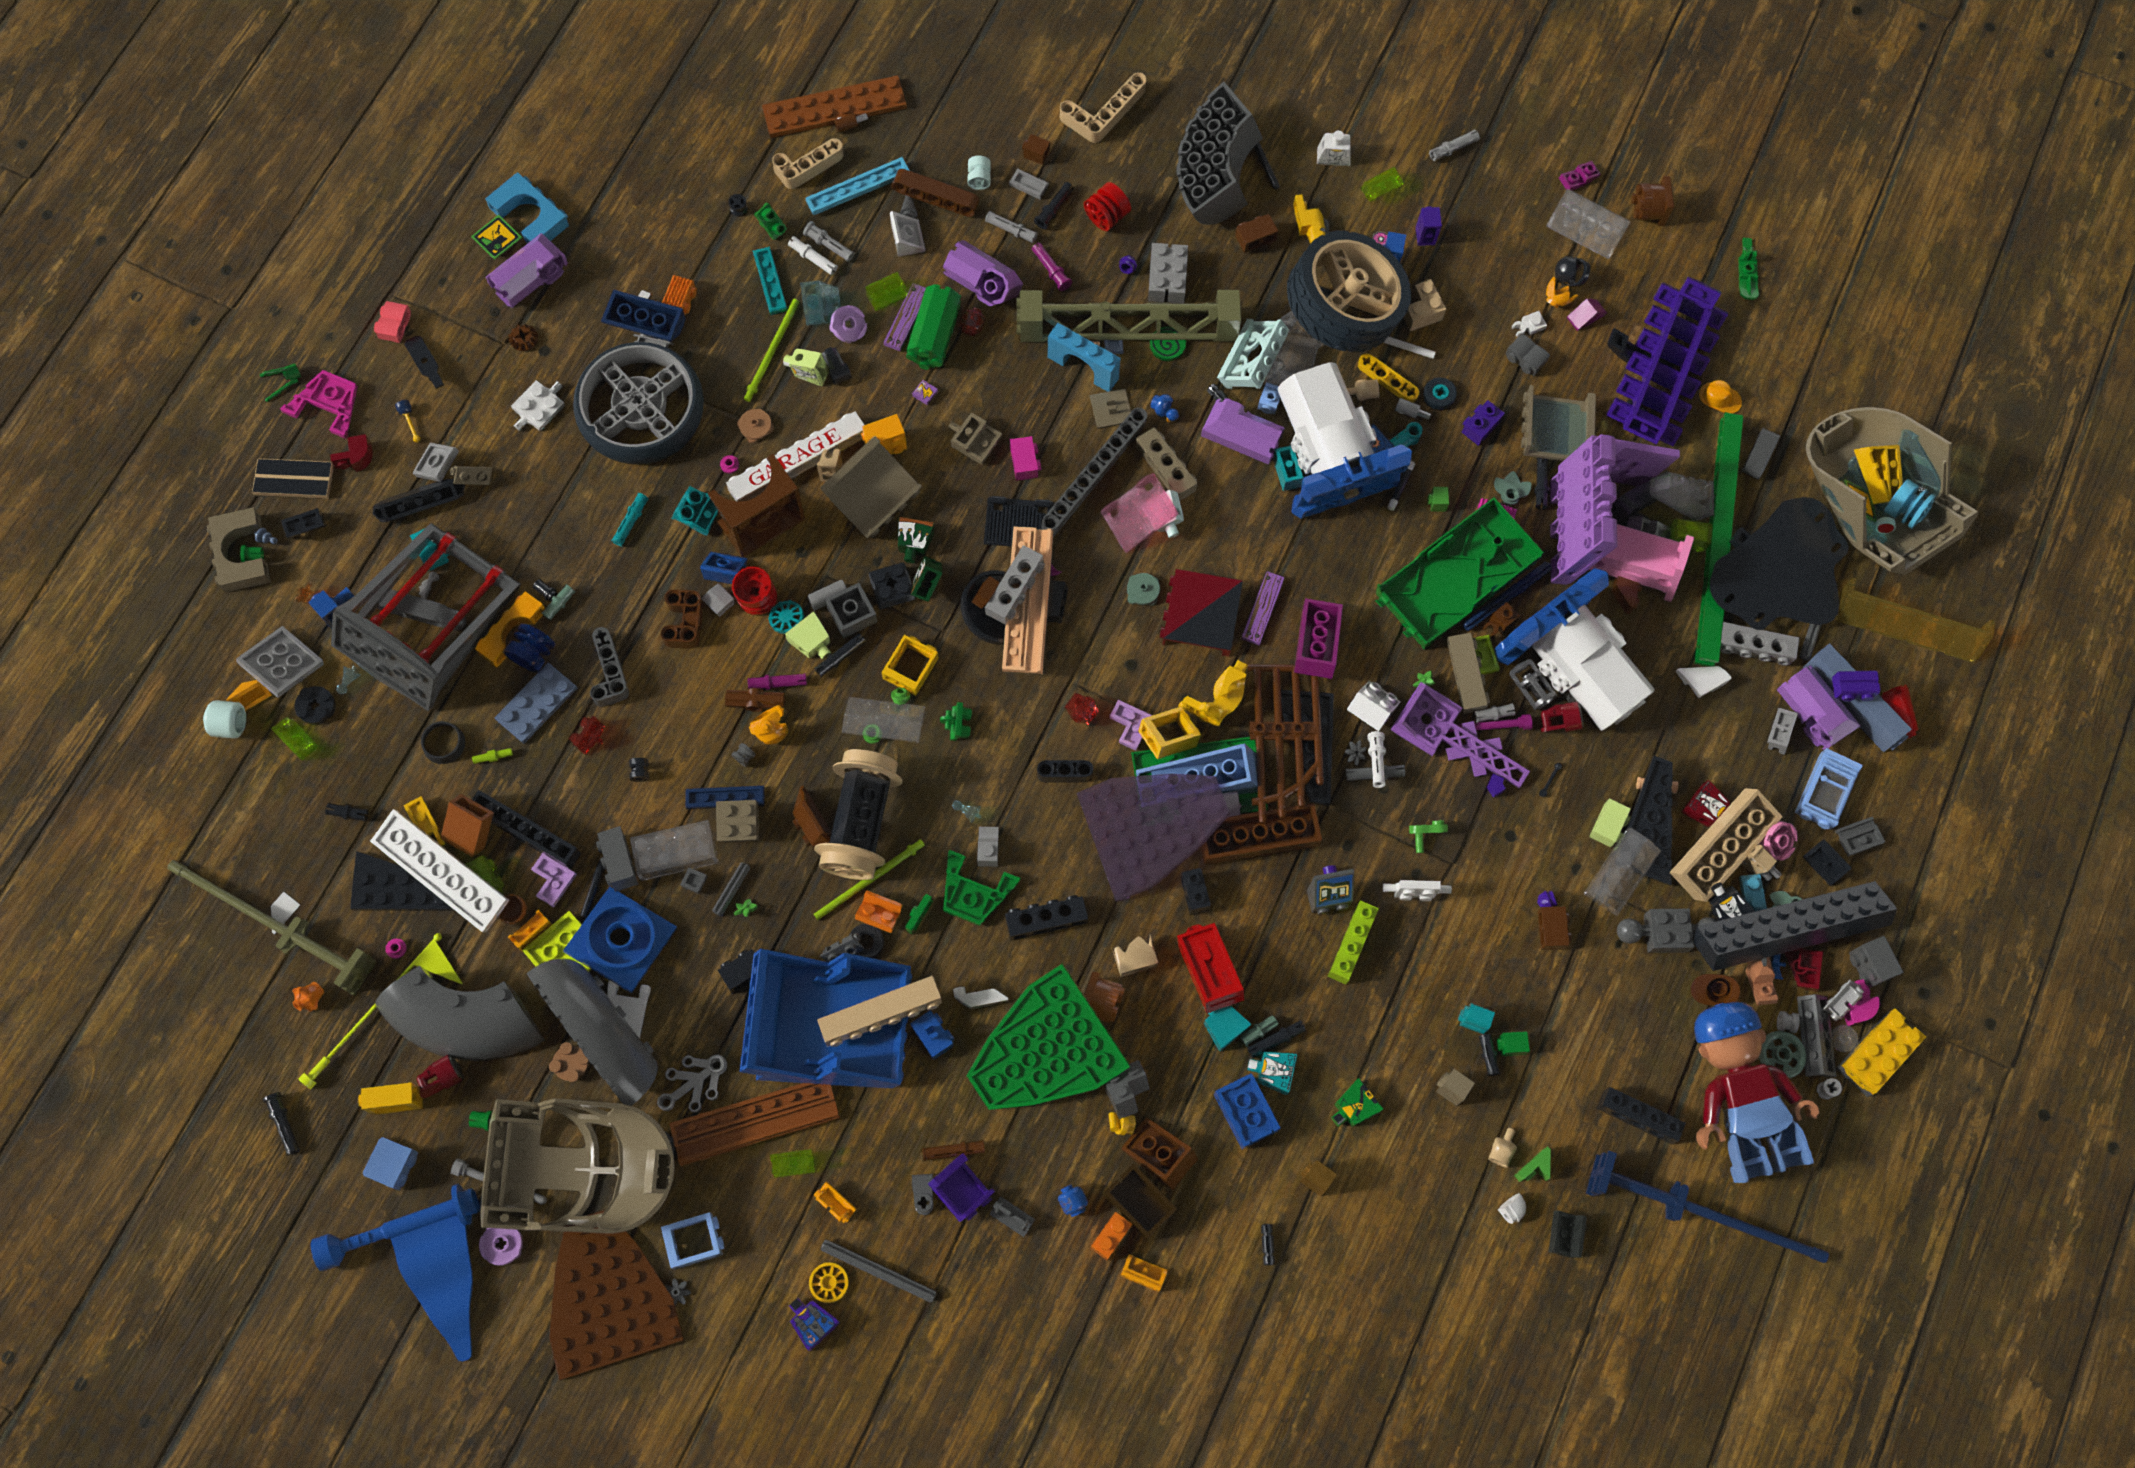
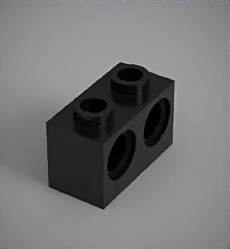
[1180,868,1211,915]

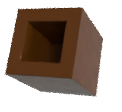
[1022,134,1050,165]

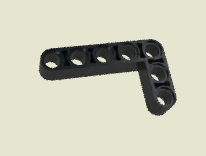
[1611,471,1680,526]

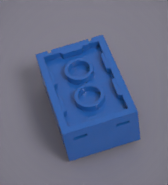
[1214,1073,1280,1149]

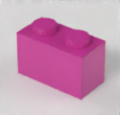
[1010,436,1041,481]

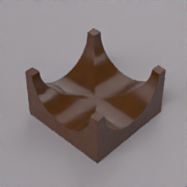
[708,454,805,558]

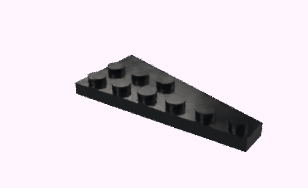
[1281,690,1334,806]
[1614,756,1673,886]
[350,851,455,911]

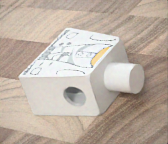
[1317,131,1351,166]

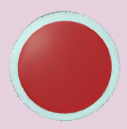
[1876,517,1896,534]

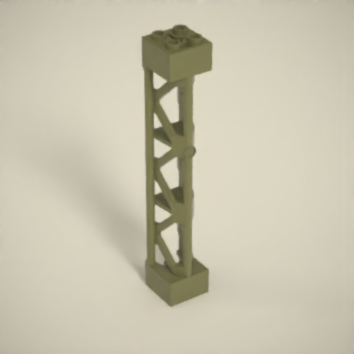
[1017,290,1241,342]

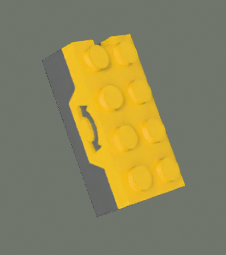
[1836,1008,1926,1097]

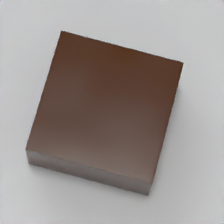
[972,576,1000,609]

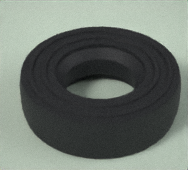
[849,923,884,958]

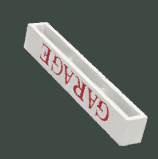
[726,411,864,501]

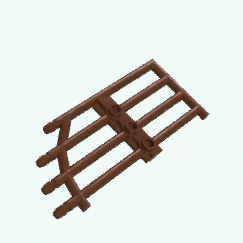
[1247,664,1324,824]

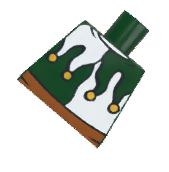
[898,517,935,563]
[911,556,943,602]

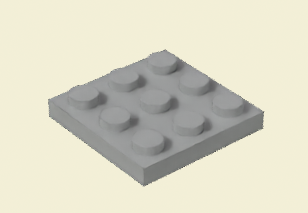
[236,626,323,698]

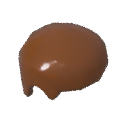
[498,894,527,924]

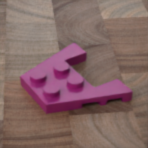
[280,370,358,439]

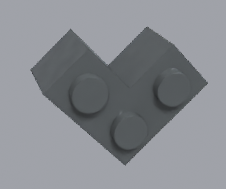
[1104,1060,1149,1120]

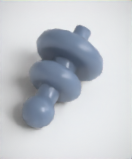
[254,528,277,544]

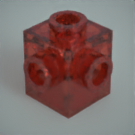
[1065,692,1099,725]

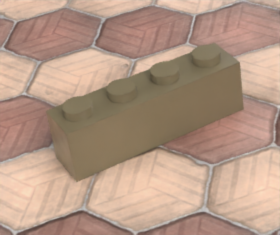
[1447,633,1490,714]

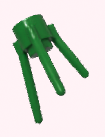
[260,363,301,402]

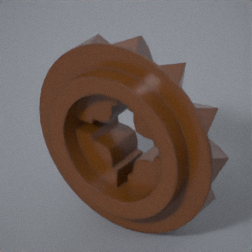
[508,323,538,351]

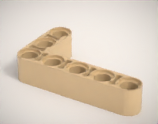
[1060,73,1146,143]

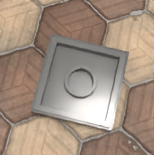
[412,443,459,482]

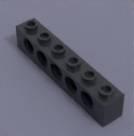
[471,790,581,870]

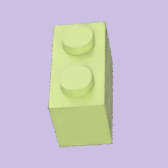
[1589,798,1631,847]

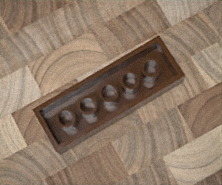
[1197,803,1322,865]

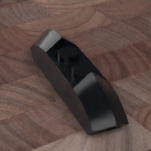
[372,478,465,522]

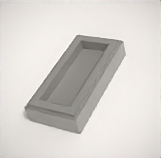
[1009,168,1049,200]

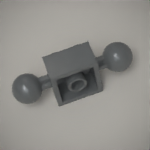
[1617,909,1717,953]

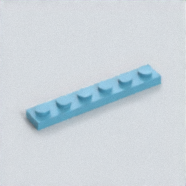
[806,157,910,216]

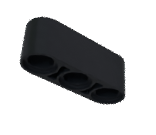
[1037,760,1093,783]

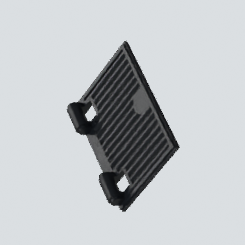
[984,496,1054,547]

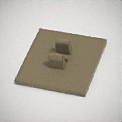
[1089,389,1131,429]

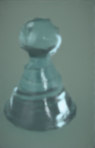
[336,665,361,694]
[952,800,982,823]

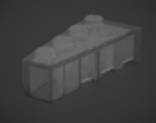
[1650,472,1714,521]

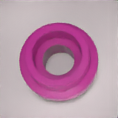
[720,455,739,474]
[386,938,407,959]

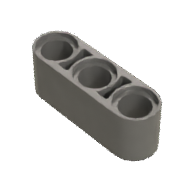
[1741,427,1780,480]

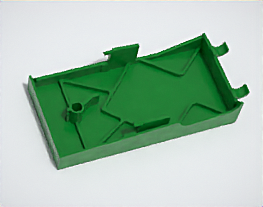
[1375,497,1544,650]

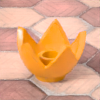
[1546,277,1579,308]

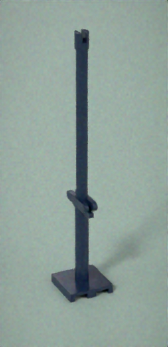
[1585,1151,1829,1263]

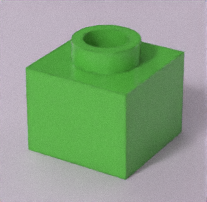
[1427,487,1449,512]

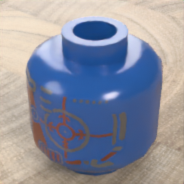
[1058,1184,1088,1217]

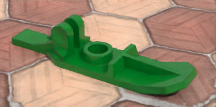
[1738,238,1759,300]

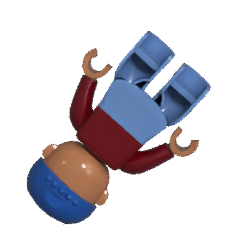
[1694,1002,1819,1183]

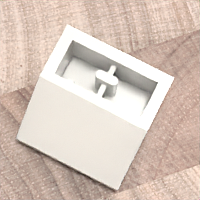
[1347,680,1401,731]

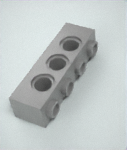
[985,545,1045,625]
[1720,622,1799,666]

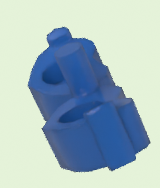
[1771,954,1786,980]

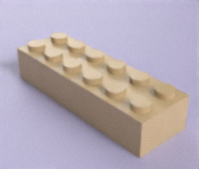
[1670,788,1782,902]

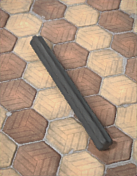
[821,1239,936,1302]

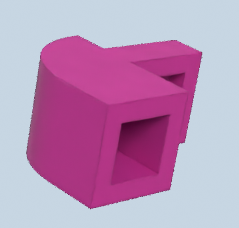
[1844,979,1879,1027]

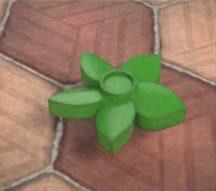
[1413,671,1435,687]
[734,899,758,917]

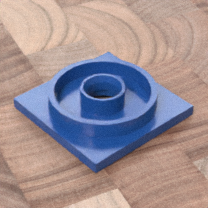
[563,887,677,994]

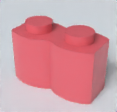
[374,301,411,343]

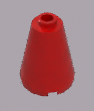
[1881,684,1919,739]

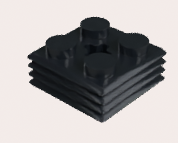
[869,562,915,610]

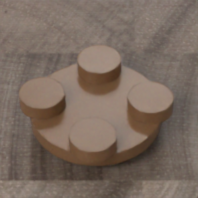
[737,409,774,443]
[549,1042,589,1083]

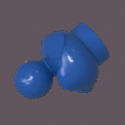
[1151,394,1179,422]

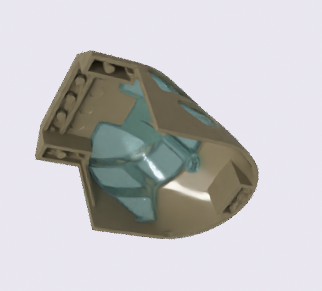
[1806,407,1978,575]

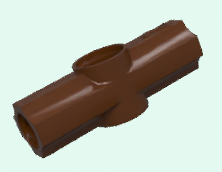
[725,688,785,712]

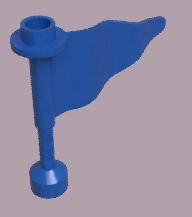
[311,1184,480,1362]

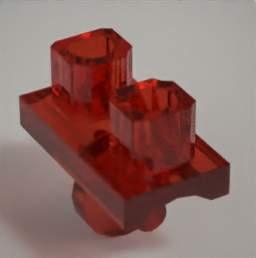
[569,716,605,755]

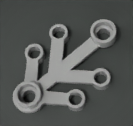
[657,1055,727,1113]

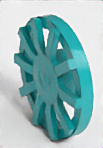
[768,600,804,634]

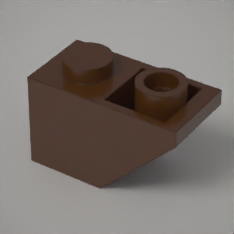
[1612,576,1643,614]

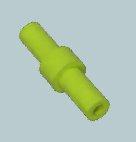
[472,748,513,764]

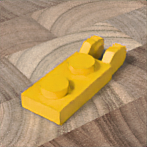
[403,796,445,846]

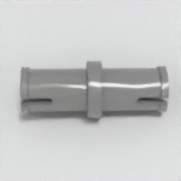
[1474,703,1515,723]

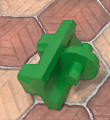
[754,203,787,240]
[940,702,972,741]

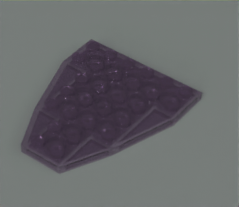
[1077,773,1230,902]

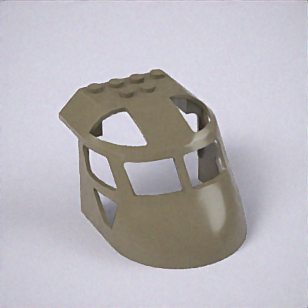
[480,1098,674,1233]

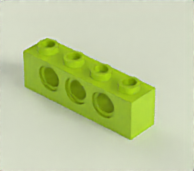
[1327,900,1379,985]

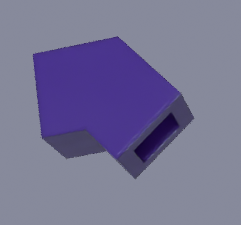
[1487,774,1506,798]

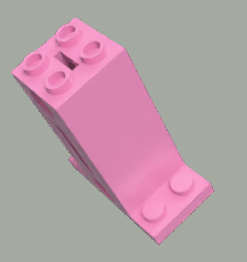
[1589,524,1694,602]

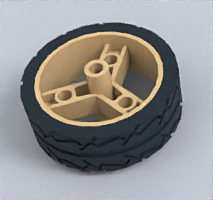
[1287,231,1411,352]

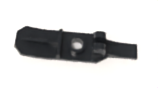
[404,336,444,389]

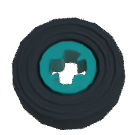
[1423,377,1457,410]

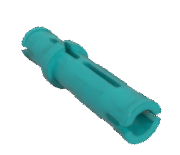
[611,493,649,547]

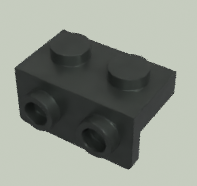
[1548,1211,1587,1258]

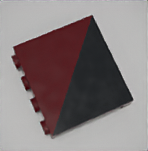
[1159,569,1243,657]

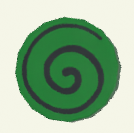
[1149,326,1186,361]

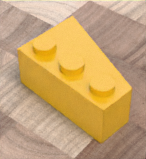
[1854,445,1903,504]

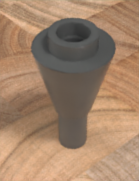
[900,195,917,218]

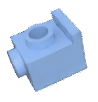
[1257,382,1281,415]

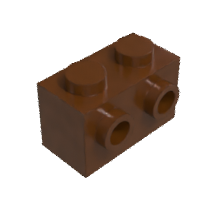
[1235,214,1278,253]
[1538,906,1572,950]

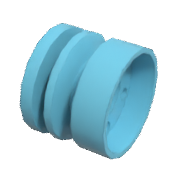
[1884,479,1936,529]

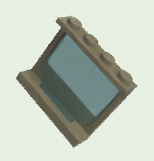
[1521,385,1596,461]

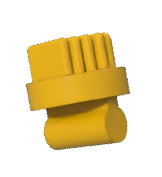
[1109,1112,1136,1135]

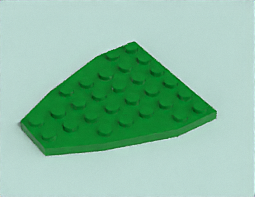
[966,963,1131,1110]

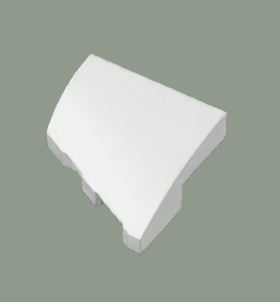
[1676,666,1732,698]

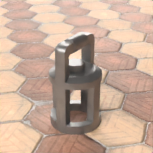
[1510,659,1557,711]

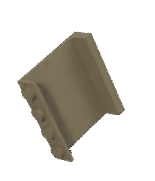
[819,436,922,538]

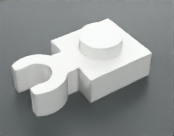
[1512,311,1547,337]

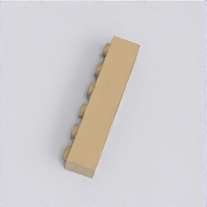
[817,976,942,1047]

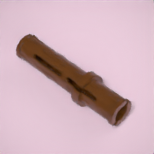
[922,1140,985,1161]

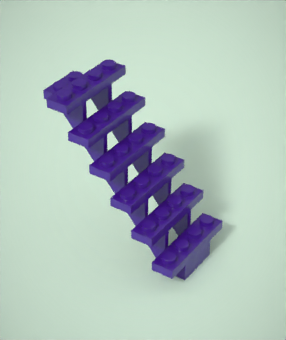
[1607,276,1728,446]

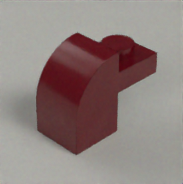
[330,434,373,472]

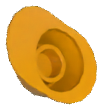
[1699,380,1742,414]

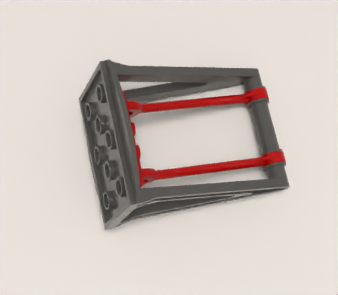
[331,523,521,711]

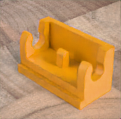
[508,910,552,953]
[1120,1254,1167,1292]

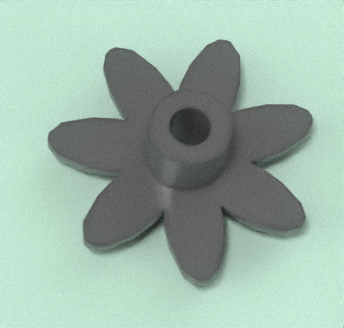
[1345,740,1367,765]
[665,1279,691,1305]

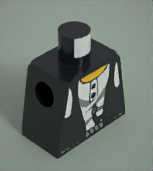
[1708,883,1756,921]

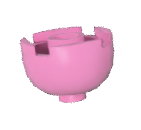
[1758,821,1798,861]

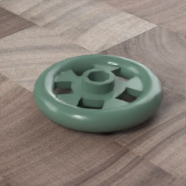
[1758,1031,1807,1078]

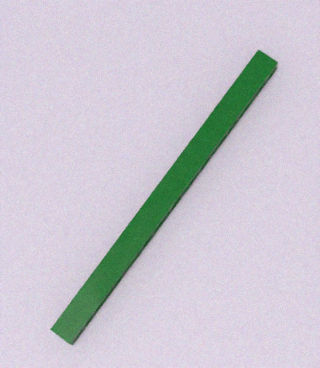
[1694,412,1743,667]

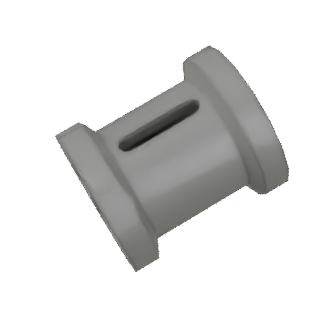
[1817,1078,1842,1100]

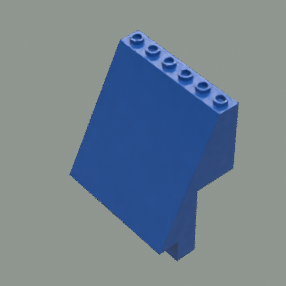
[740,949,912,1088]

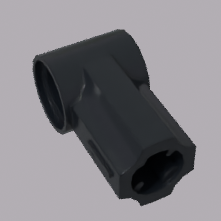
[822,347,852,385]

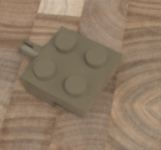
[948,412,1002,465]

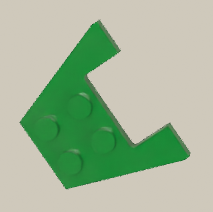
[943,850,1020,926]

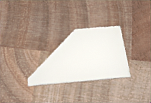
[271,892,300,934]

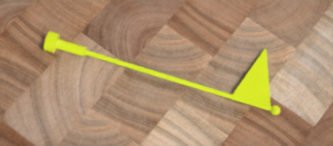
[298,933,463,1089]

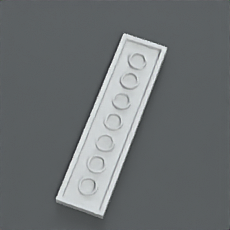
[370,809,509,933]

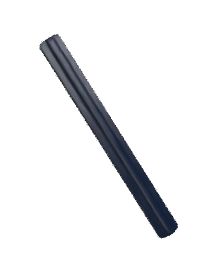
[1462,562,1552,631]

